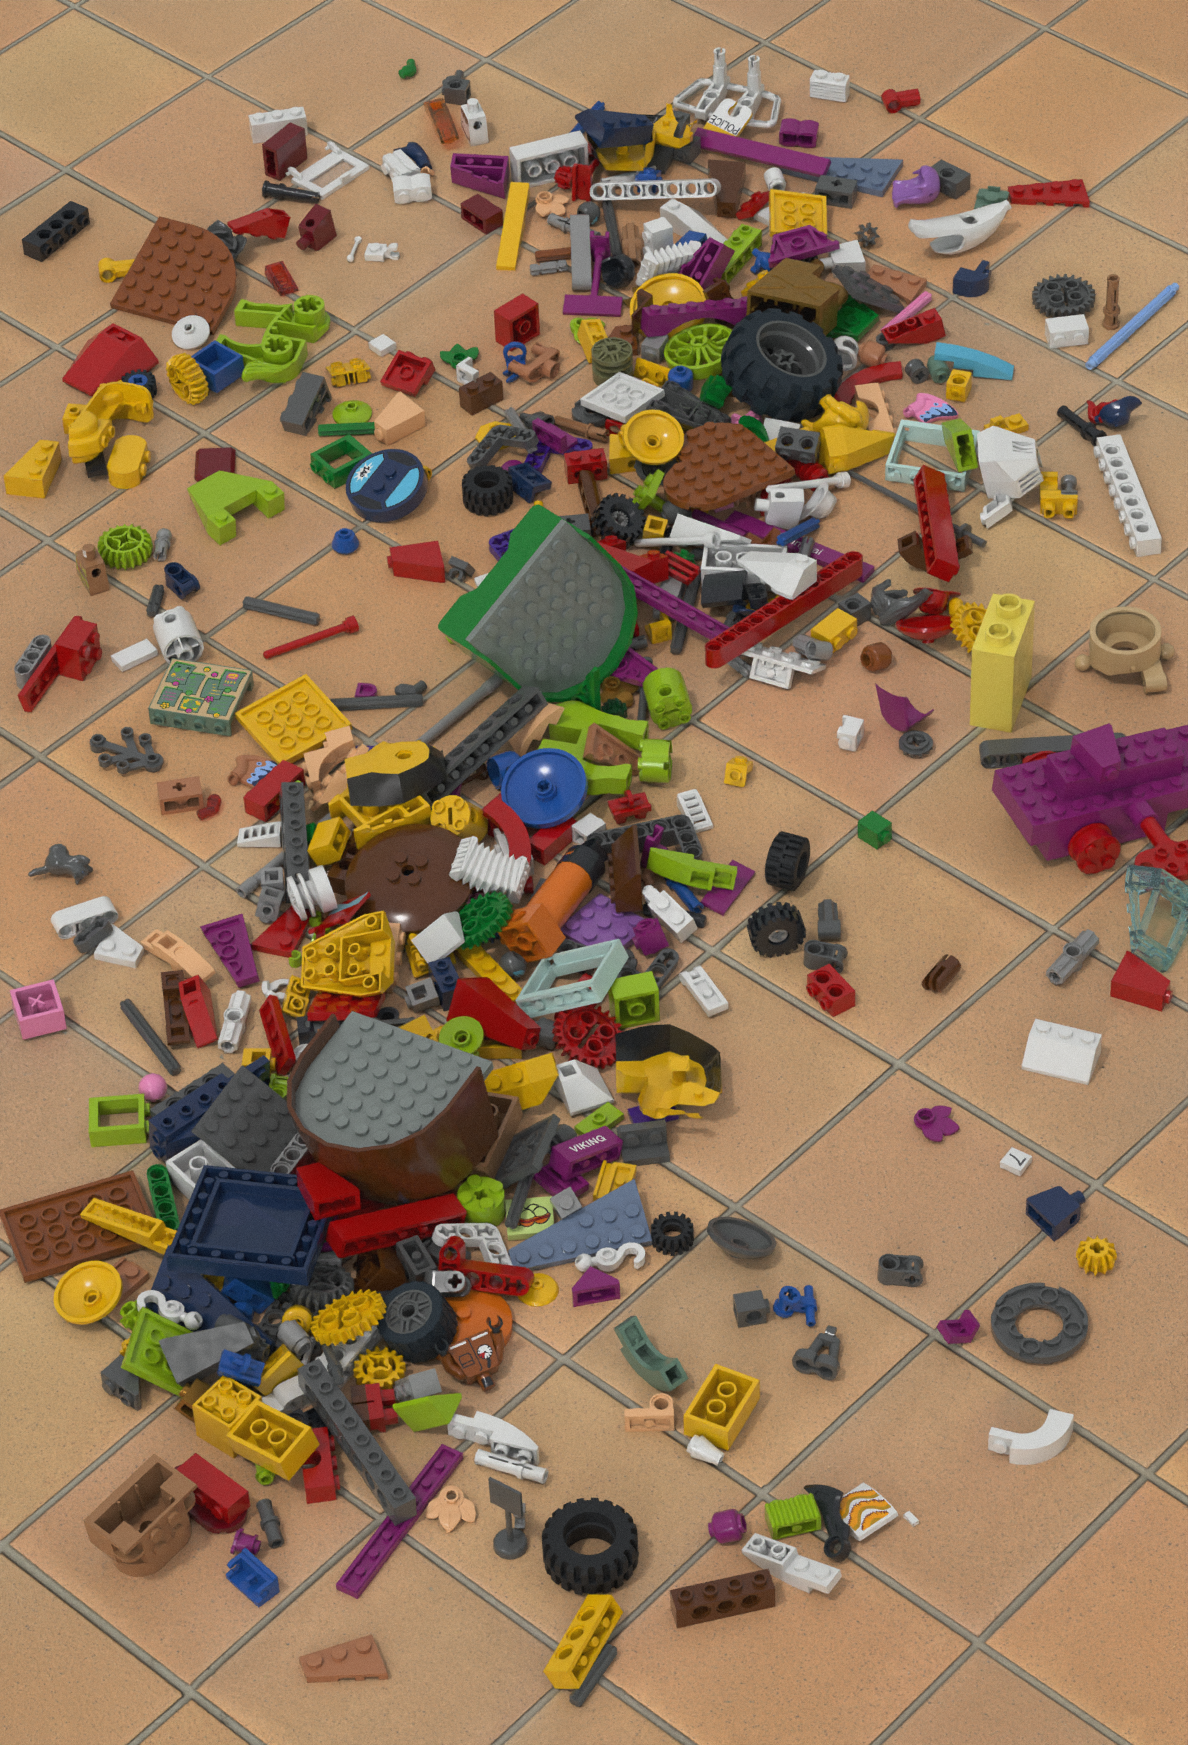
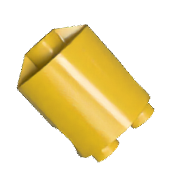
[430,795,488,843]

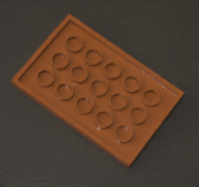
[0,1170,152,1283]

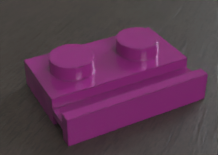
[533,1163,589,1197]

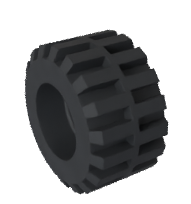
[462,465,513,516]
[765,831,810,891]

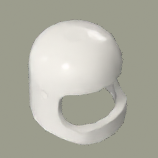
[834,336,859,371]

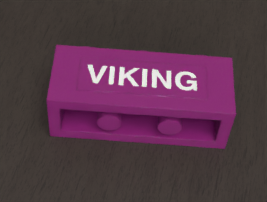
[549,1125,623,1180]

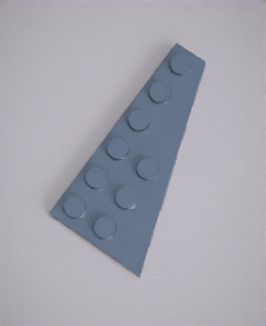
[778,157,903,197]
[508,1179,652,1271]

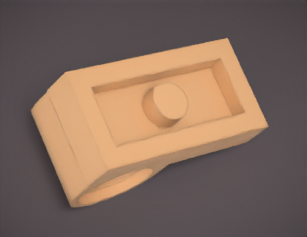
[624,1393,674,1432]

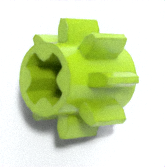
[120,1300,149,1331]

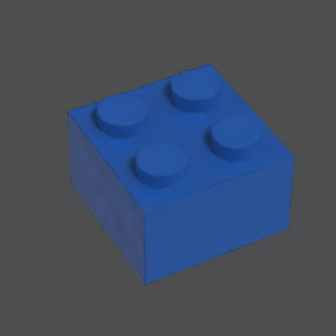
[191,340,244,393]

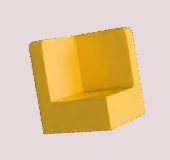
[644,611,672,644]

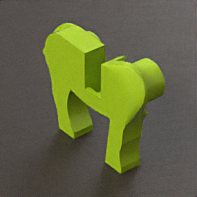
[216,295,330,383]
[538,701,649,795]

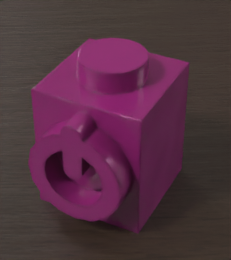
[632,918,669,956]

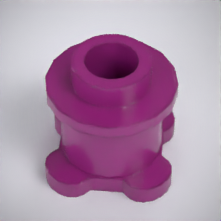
[230,1528,261,1556]

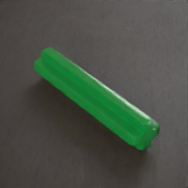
[318,422,375,436]

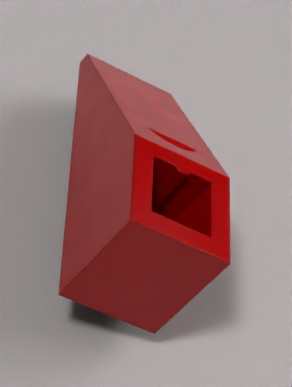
[227,208,291,240]
[881,308,946,344]
[178,975,218,1048]

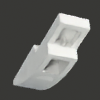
[447,1411,539,1466]
[741,1533,842,1594]

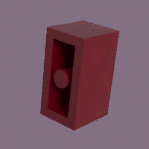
[460,194,503,235]

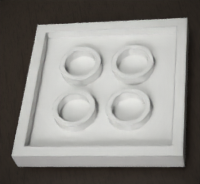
[580,372,665,424]

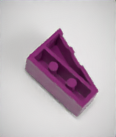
[450,153,510,199]
[678,237,735,290]

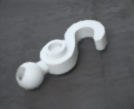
[575,1242,645,1272]
[137,1290,203,1330]

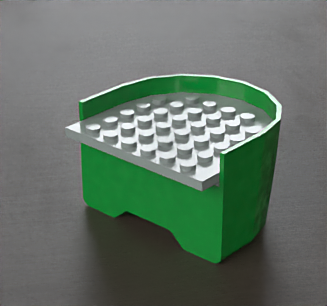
[438,504,638,702]

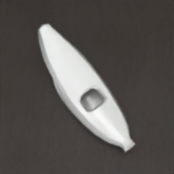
[908,200,1012,255]

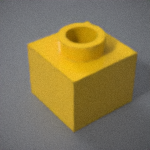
[642,515,668,539]

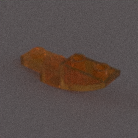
[423,98,459,144]

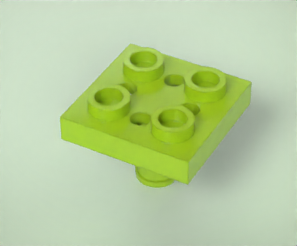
[632,469,666,514]

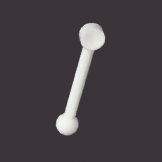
[347,236,362,262]

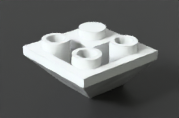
[554,1059,614,1116]

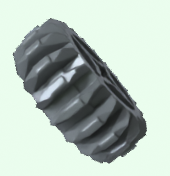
[290,1262,355,1314]

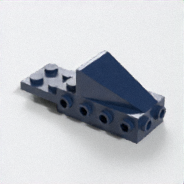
[148,1055,270,1164]

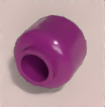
[708,1509,747,1544]

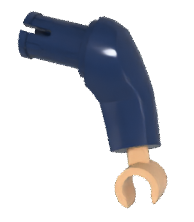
[393,142,435,176]

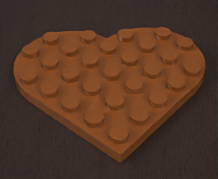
[663,422,795,511]

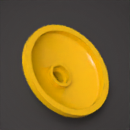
[623,410,684,465]
[53,1261,123,1325]

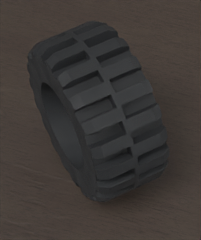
[542,1497,639,1595]

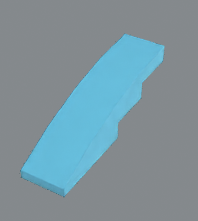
[934,342,1014,380]

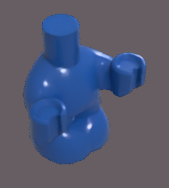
[750,248,774,274]

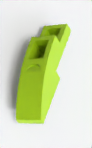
[647,847,737,891]

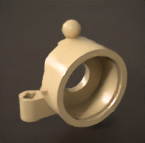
[1075,607,1175,693]

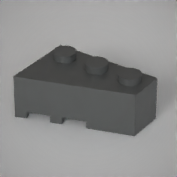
[280,372,332,436]

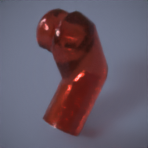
[196,794,222,821]

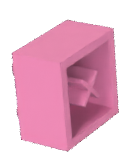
[10,979,67,1040]

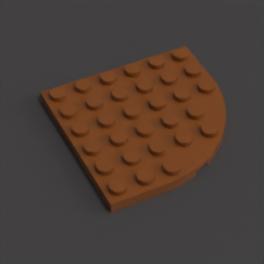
[110,216,237,335]

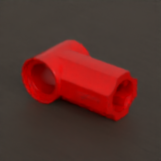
[881,88,921,113]

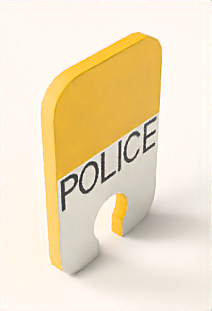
[703,98,753,154]

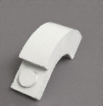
[988,1409,1074,1465]

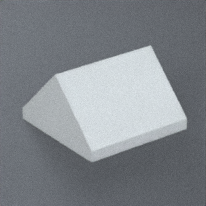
[411,911,465,964]

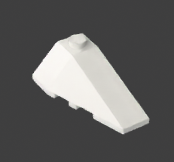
[669,514,752,547]

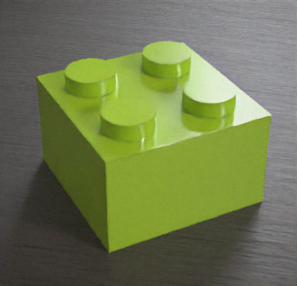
[608,971,660,1030]

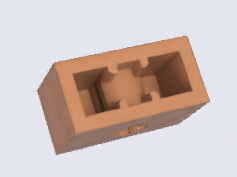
[156,776,204,815]

